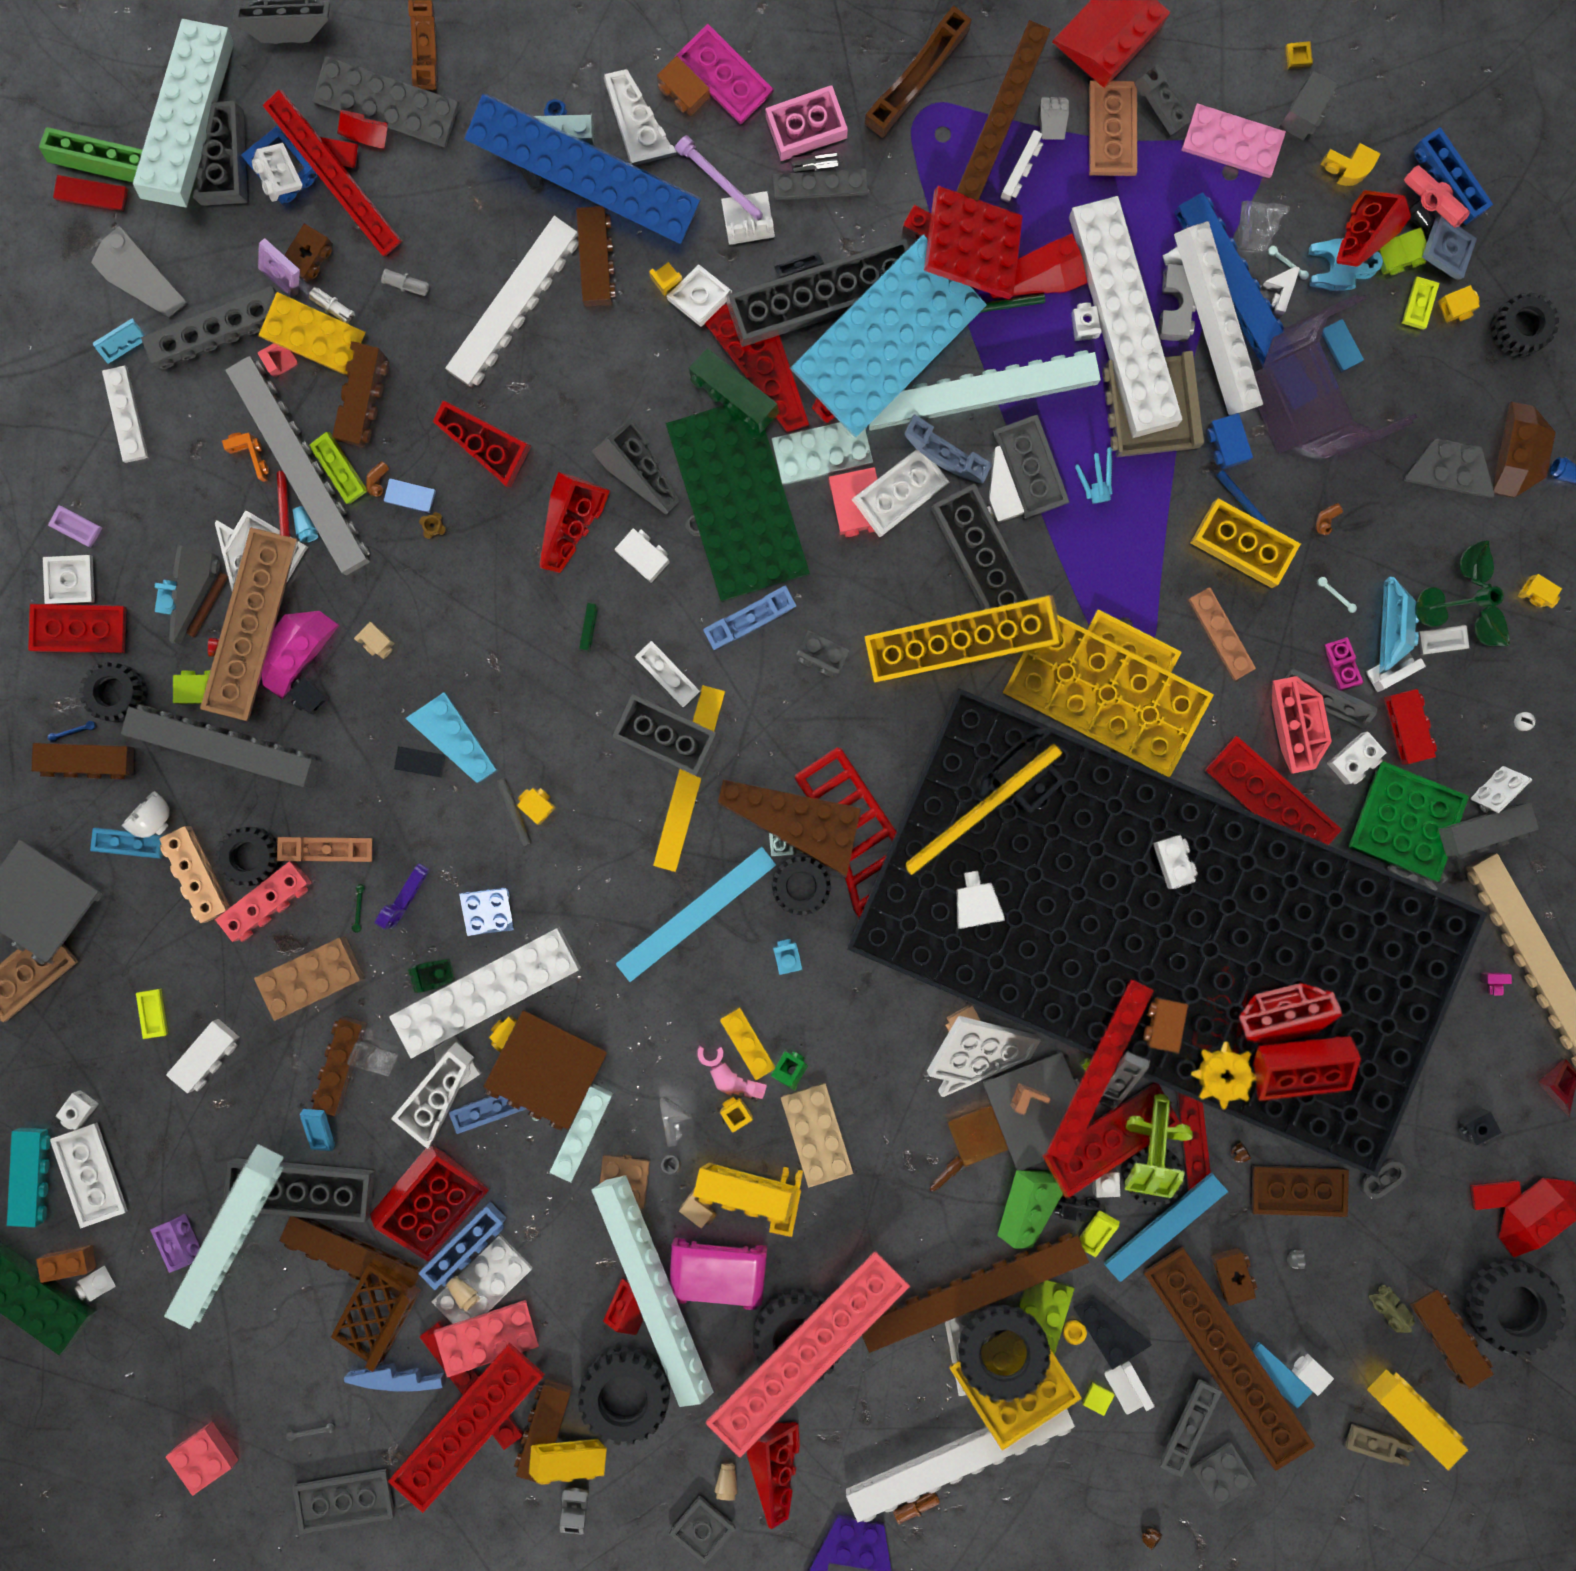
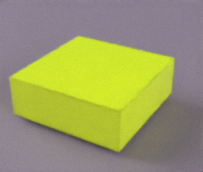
[1082,1382,1115,1416]

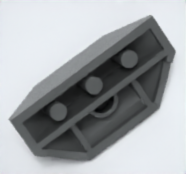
[233,0,330,44]

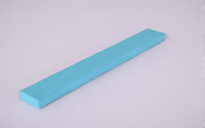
[616,847,776,982]

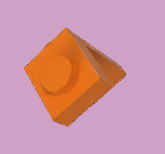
[222,432,269,482]

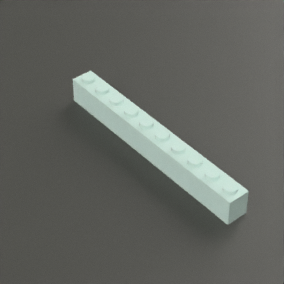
[868,350,1101,431]
[592,1176,714,1407]

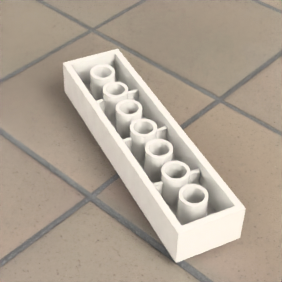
[389,927,581,1058]

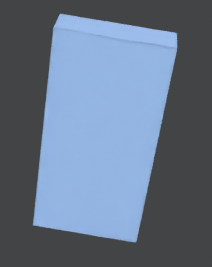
[384,478,436,513]

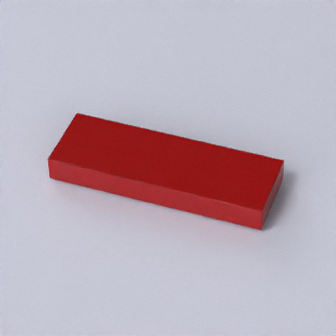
[53,175,128,212]

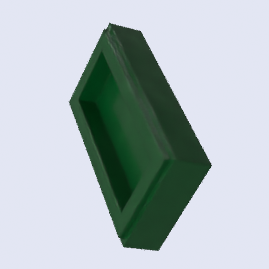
[579,603,598,652]

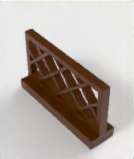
[331,1262,421,1372]

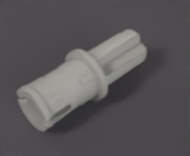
[381,269,429,296]

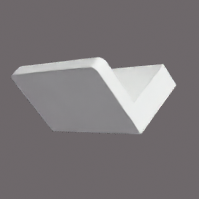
[1104,1360,1155,1414]

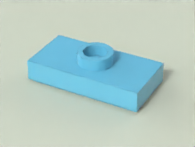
[93,318,146,364]

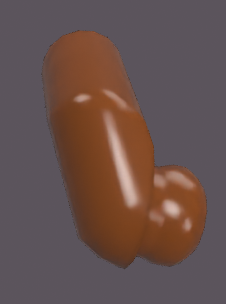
[366,461,389,497]
[1316,503,1343,535]

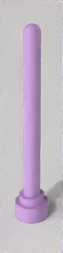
[675,135,763,220]

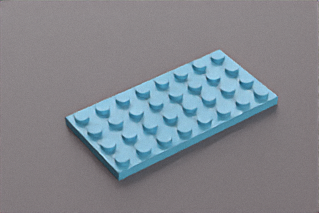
[790,235,987,437]

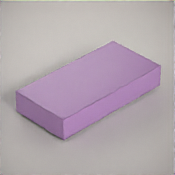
[48,505,102,548]

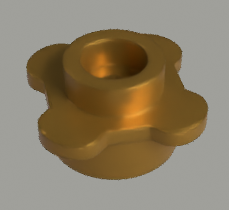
[419,512,446,539]

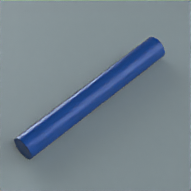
[1216,470,1269,524]

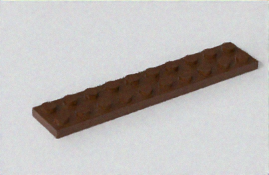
[1143,1246,1315,1471]

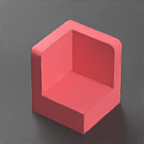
[258,343,298,378]

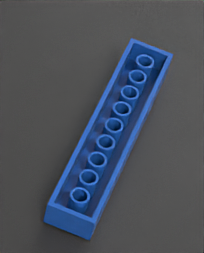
[464,94,702,244]

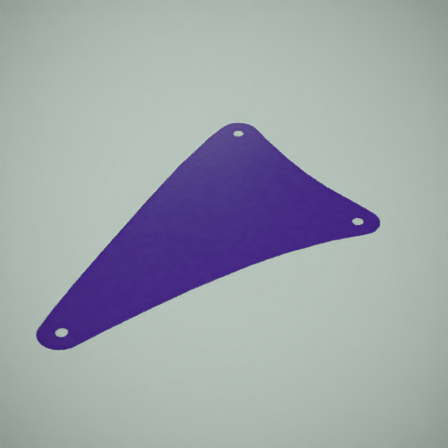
[911,102,1263,638]

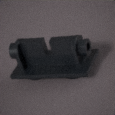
[1055,1194,1106,1223]

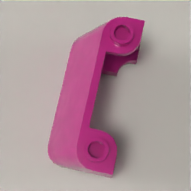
[669,1237,767,1310]

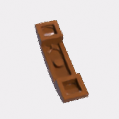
[408,0,437,90]

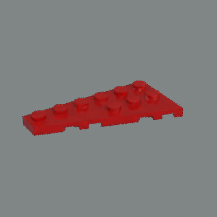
[704,304,809,433]

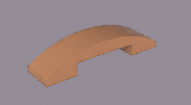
[277,837,373,862]

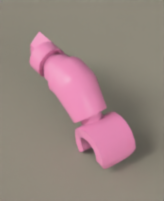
[697,1046,767,1099]

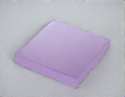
[258,238,300,299]

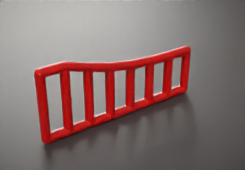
[795,747,896,918]

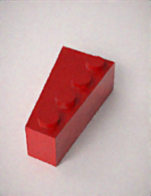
[433,400,532,487]

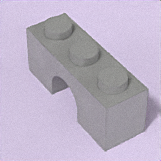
[1158,264,1196,342]

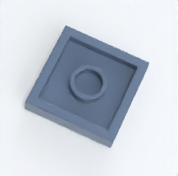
[1422,215,1477,281]

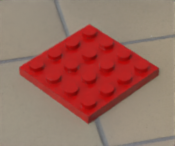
[924,186,1023,300]

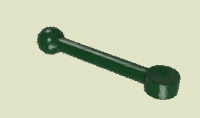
[352,884,365,933]

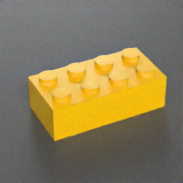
[1190,498,1301,588]
[693,1163,799,1223]
[1367,1370,1468,1470]

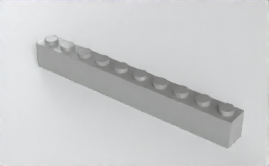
[226,356,371,576]

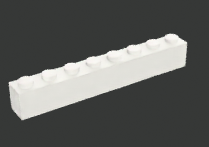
[446,216,579,389]
[1174,222,1263,416]

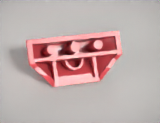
[1272,676,1332,774]

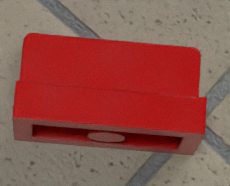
[603,1278,644,1335]

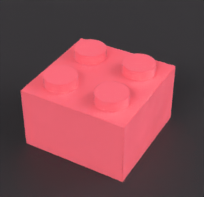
[166,1422,239,1496]

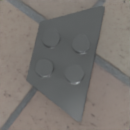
[1403,438,1495,498]

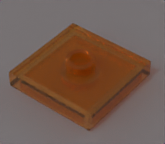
[947,1105,1008,1167]

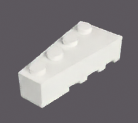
[391,1042,474,1149]

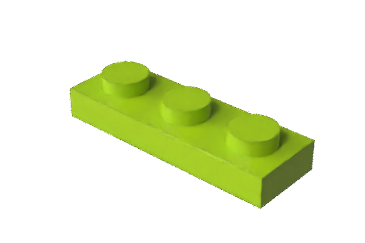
[309,432,367,504]

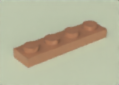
[1188,587,1256,680]

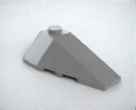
[91,226,188,319]

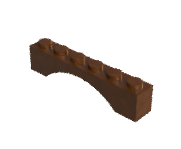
[865,5,972,138]

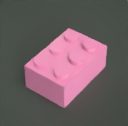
[765,85,848,161]

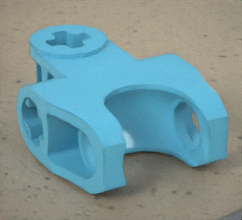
[1309,238,1383,291]

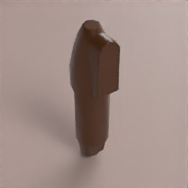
[929,1156,964,1192]

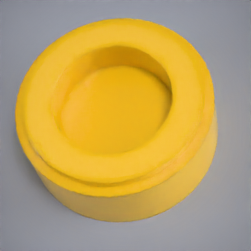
[1062,1319,1087,1345]

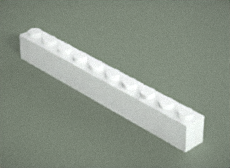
[846,1409,1075,1522]

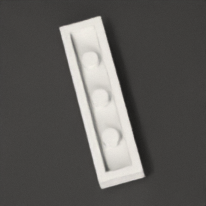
[102,365,148,463]

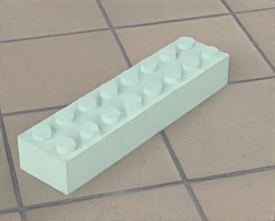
[133,19,234,208]
[164,1144,284,1329]

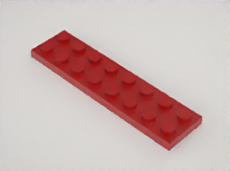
[388,1342,545,1513]

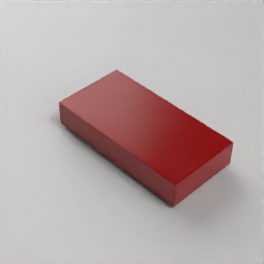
[1470,1180,1521,1210]

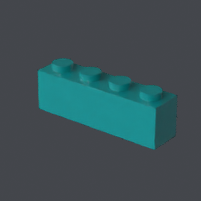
[7,1128,51,1227]

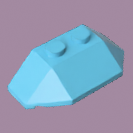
[1379,577,1419,674]

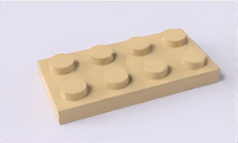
[781,1083,853,1188]

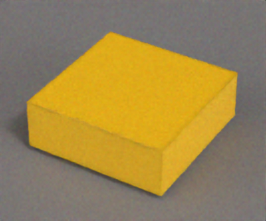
[1285,41,1313,69]

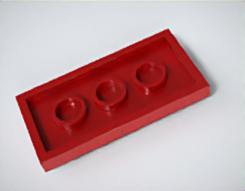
[28,604,126,654]

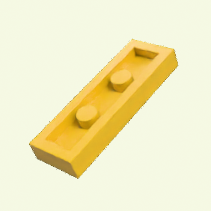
[720,1008,775,1080]

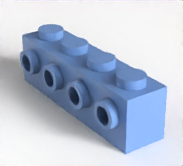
[418,1202,506,1290]

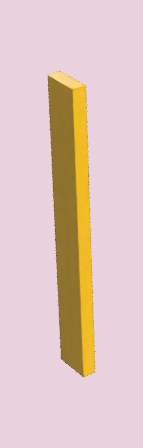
[653,685,725,872]
[906,744,1062,875]

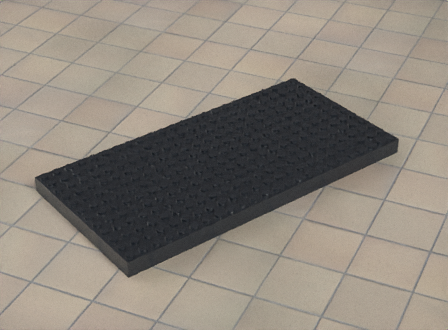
[847,688,1487,1178]

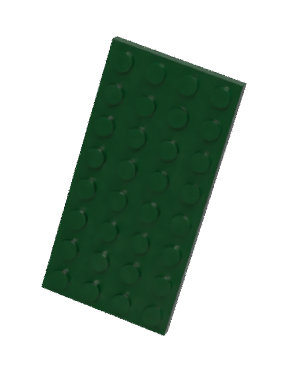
[666,405,810,602]

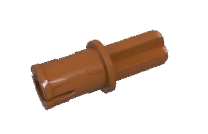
[893,1492,940,1525]

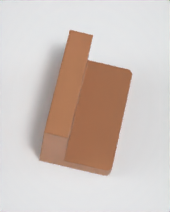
[1010,1083,1051,1115]

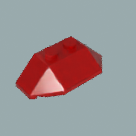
[1239,983,1342,1045]
[1498,1178,1576,1257]

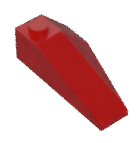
[1336,190,1411,267]
[990,234,1087,299]

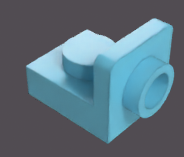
[155,580,177,615]
[773,939,802,975]

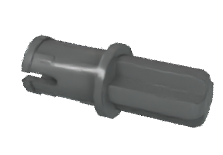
[792,152,839,172]

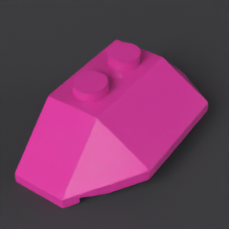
[261,611,339,700]

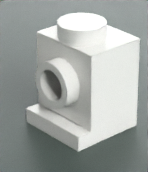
[1071,303,1102,341]

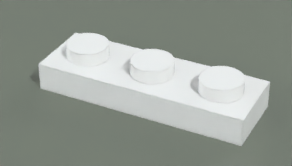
[1000,130,1043,203]
[635,641,700,708]

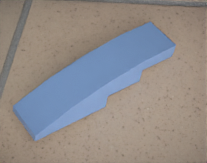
[344,1363,446,1391]

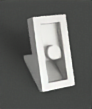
[1261,266,1300,318]

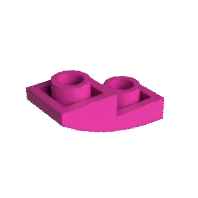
[1325,637,1363,691]

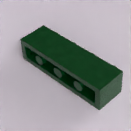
[689,348,779,433]

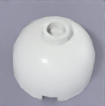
[122,791,169,838]

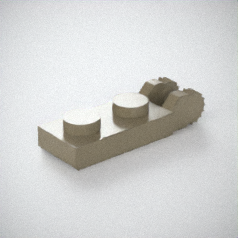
[1345,1424,1415,1466]

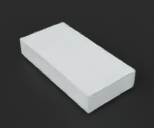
[1418,625,1470,655]

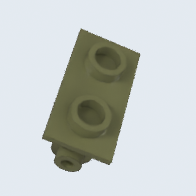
[1368,1285,1415,1333]

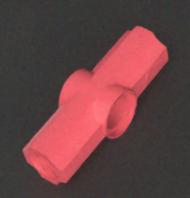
[1404,165,1470,228]

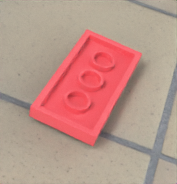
[434,1300,539,1377]

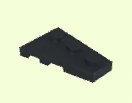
[1074,1295,1152,1370]

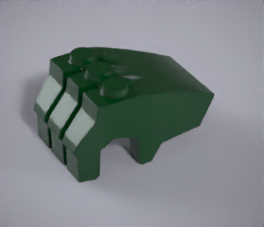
[408,958,455,993]

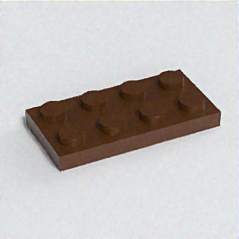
[1251,1165,1349,1217]

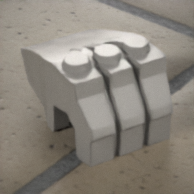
[1038,97,1069,140]

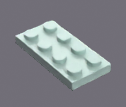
[772,422,873,485]

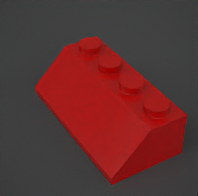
[1254,1036,1361,1100]

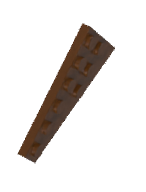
[718,780,861,877]

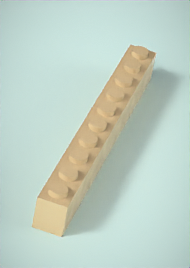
[1465,853,1576,1067]

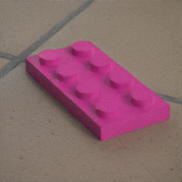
[675,24,774,125]

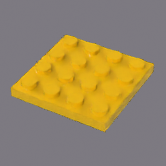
[949,1330,1082,1451]

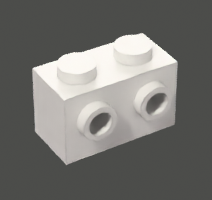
[614,529,670,583]
[1327,732,1386,784]
[1153,835,1197,889]

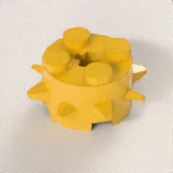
[1192,1042,1256,1109]

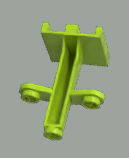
[1124,1094,1193,1198]

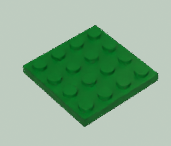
[1349,761,1469,883]

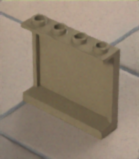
[1102,351,1204,457]

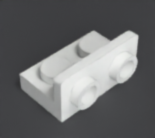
[252,143,302,202]
[1367,652,1426,692]

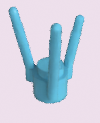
[1075,447,1113,504]

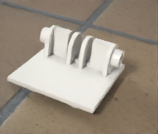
[721,191,775,245]
[1470,766,1532,813]

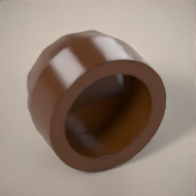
[1231,1142,1251,1163]
[1142,1528,1163,1550]

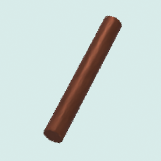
[186,572,228,638]

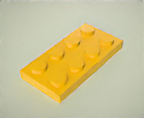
[258,292,366,376]

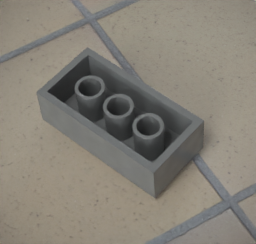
[612,694,721,778]

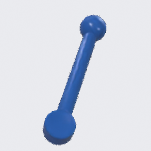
[48,721,96,742]

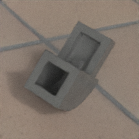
[560,1487,589,1535]

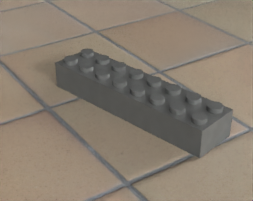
[726,238,909,347]
[121,704,322,788]

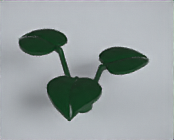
[1415,540,1510,646]

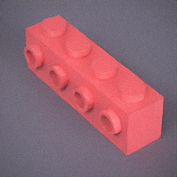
[215,861,312,942]

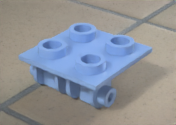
[459,888,514,936]

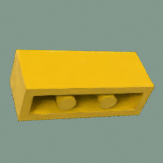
[529,1439,607,1484]

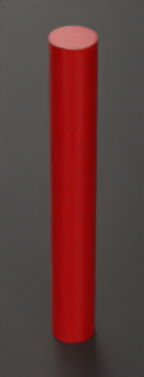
[277,471,290,537]

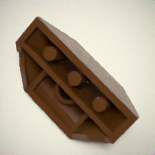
[1493,401,1556,498]

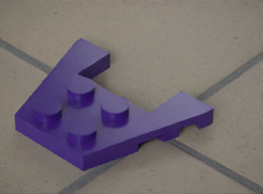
[809,1515,891,1571]

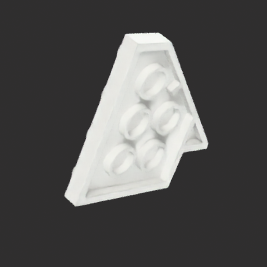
[215,510,308,592]
[927,1016,1041,1097]

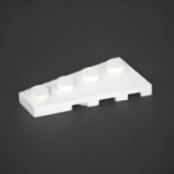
[604,69,676,166]

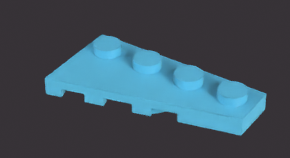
[405,692,497,783]

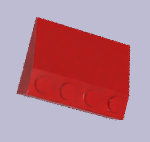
[1052,0,1171,88]
[370,1144,489,1262]

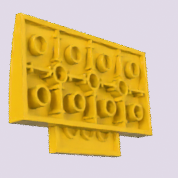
[1002,609,1214,777]

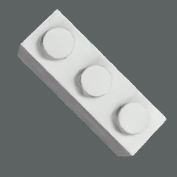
[166,1019,240,1094]

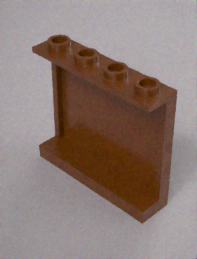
[483,1010,607,1131]

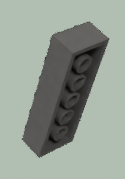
[931,484,1034,610]
[223,1158,375,1223]

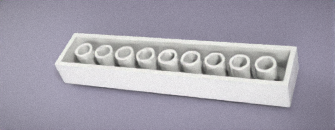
[1069,196,1182,438]

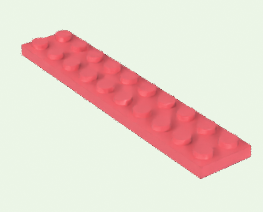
[706,1251,910,1457]

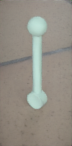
[1268,246,1309,280]
[1317,577,1357,613]

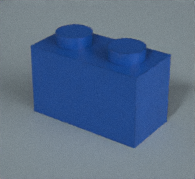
[1206,413,1253,470]

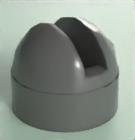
[661,1155,681,1175]
[1287,1249,1305,1269]

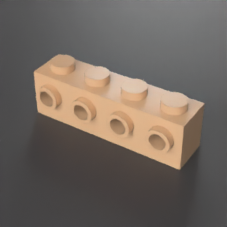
[159,826,230,923]

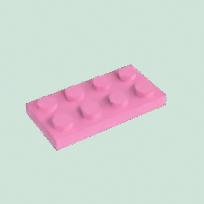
[1181,103,1286,178]

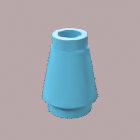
[293,506,318,543]

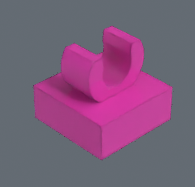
[1480,973,1512,995]

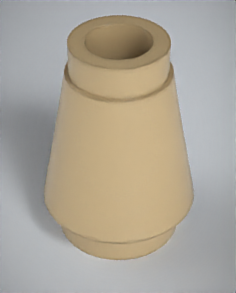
[446,1275,480,1312]
[714,1463,738,1500]

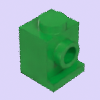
[771,1051,808,1091]

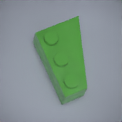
[997,1170,1063,1248]

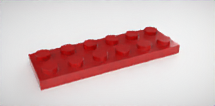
[1204,736,1342,845]
[1042,1082,1181,1198]

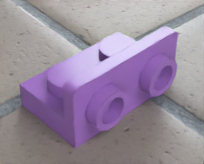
[150,1214,201,1273]

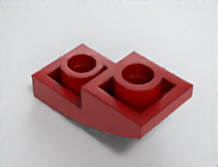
[337,110,388,149]
[320,137,358,168]

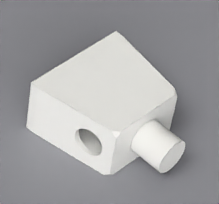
[957,871,1004,928]

